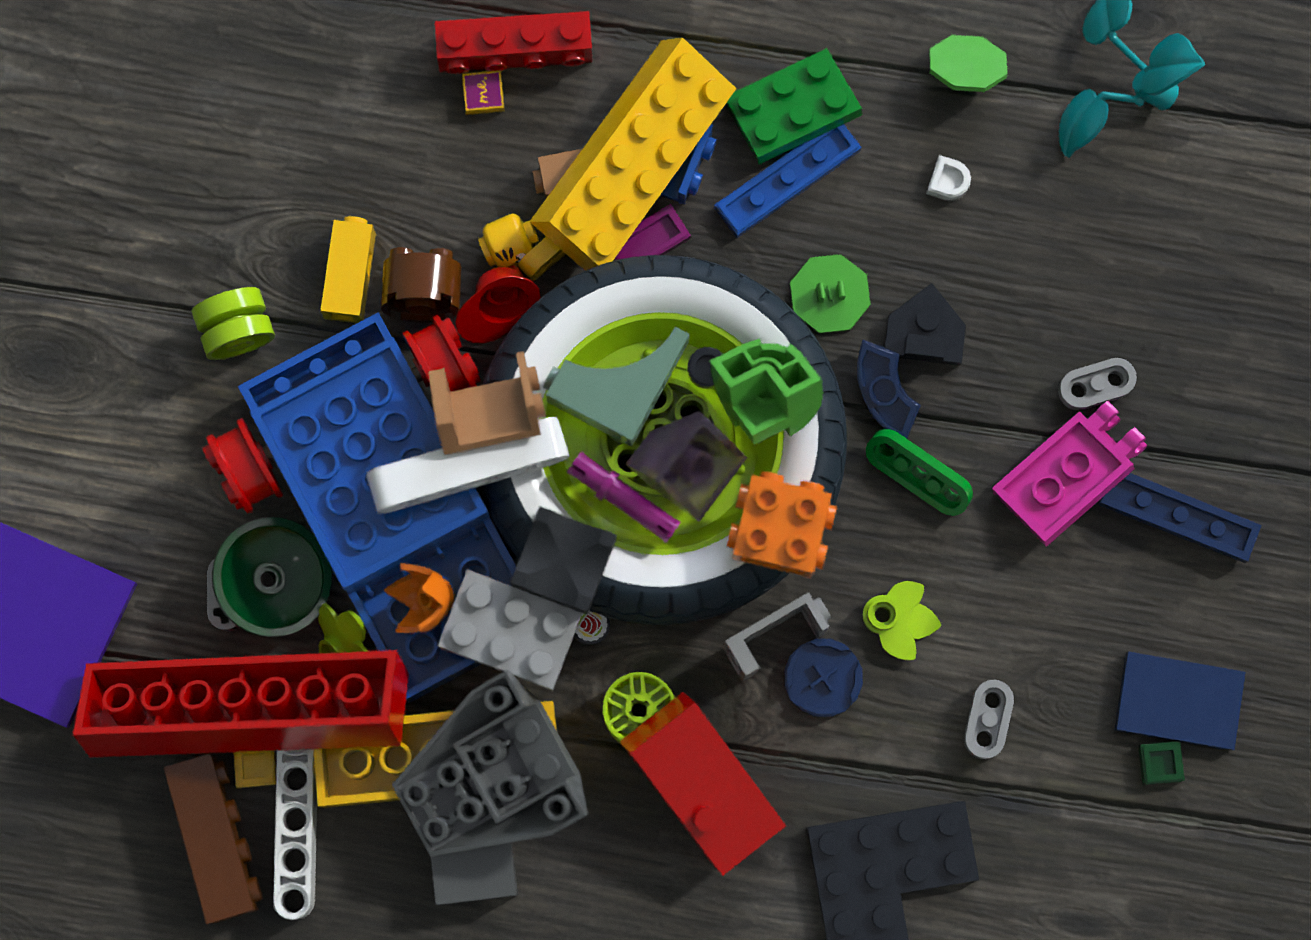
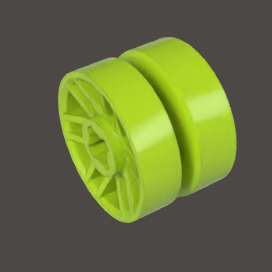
[191,287,275,360]
[603,672,674,743]

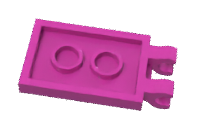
[992,401,1147,547]

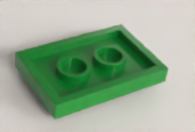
[725,48,862,164]

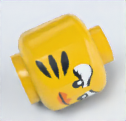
[478,214,539,267]

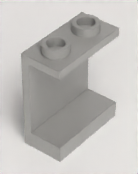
[722,592,831,682]

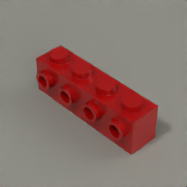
[435,11,593,74]

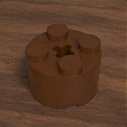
[381,247,462,323]

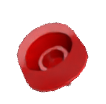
[455,264,541,343]

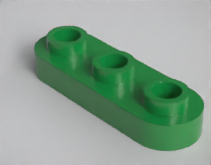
[866,429,973,516]

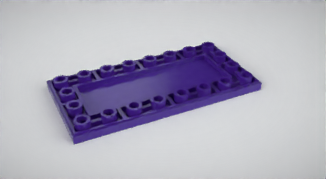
[0,522,137,728]

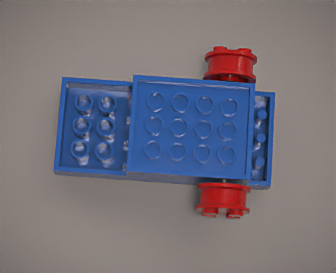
[202,312,526,704]

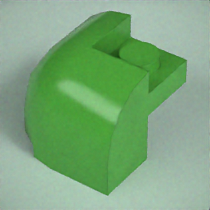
[710,339,823,445]

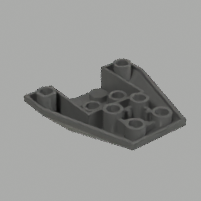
[392,670,588,857]

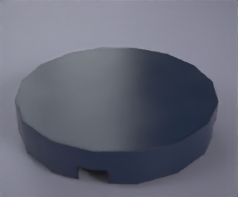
[784,639,863,717]

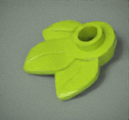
[862,581,941,661]
[318,603,368,653]

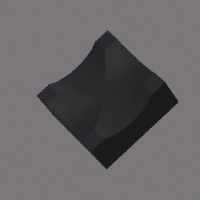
[510,506,617,615]

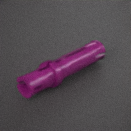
[567,452,681,543]

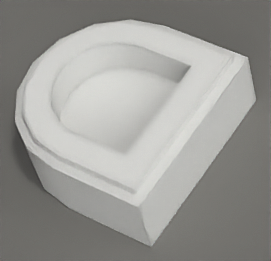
[926,155,971,201]

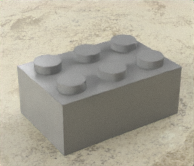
[438,570,582,691]

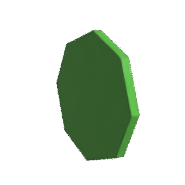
[929,35,1007,92]
[790,254,871,334]

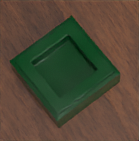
[1138,741,1185,785]

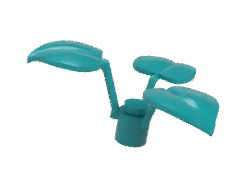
[1059,0,1205,159]

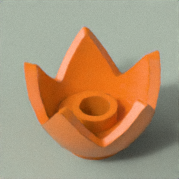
[384,563,454,633]

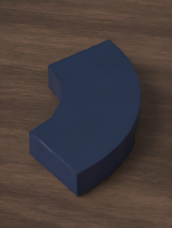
[857,340,921,439]

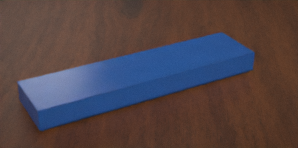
[714,124,862,238]

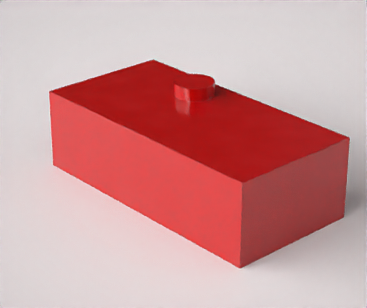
[619,692,786,876]

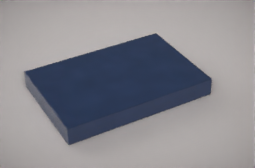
[1114,651,1246,751]

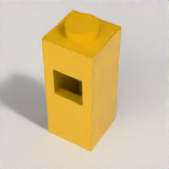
[321,216,376,323]

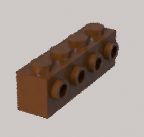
[164,753,262,924]

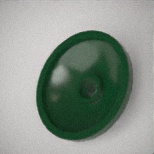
[212,517,332,637]

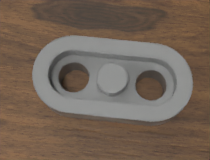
[1058,358,1137,410]
[964,680,1014,759]

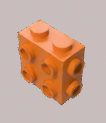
[726,471,837,578]

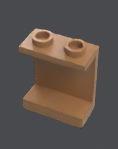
[428,351,546,455]

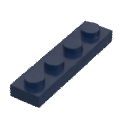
[1098,473,1262,563]

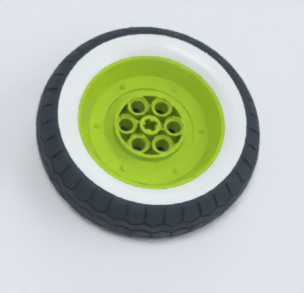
[480,255,847,625]

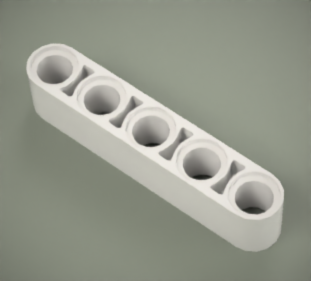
[366,417,570,514]
[274,749,317,920]

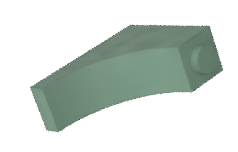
[543,327,690,447]

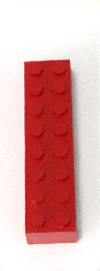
[73,650,409,757]

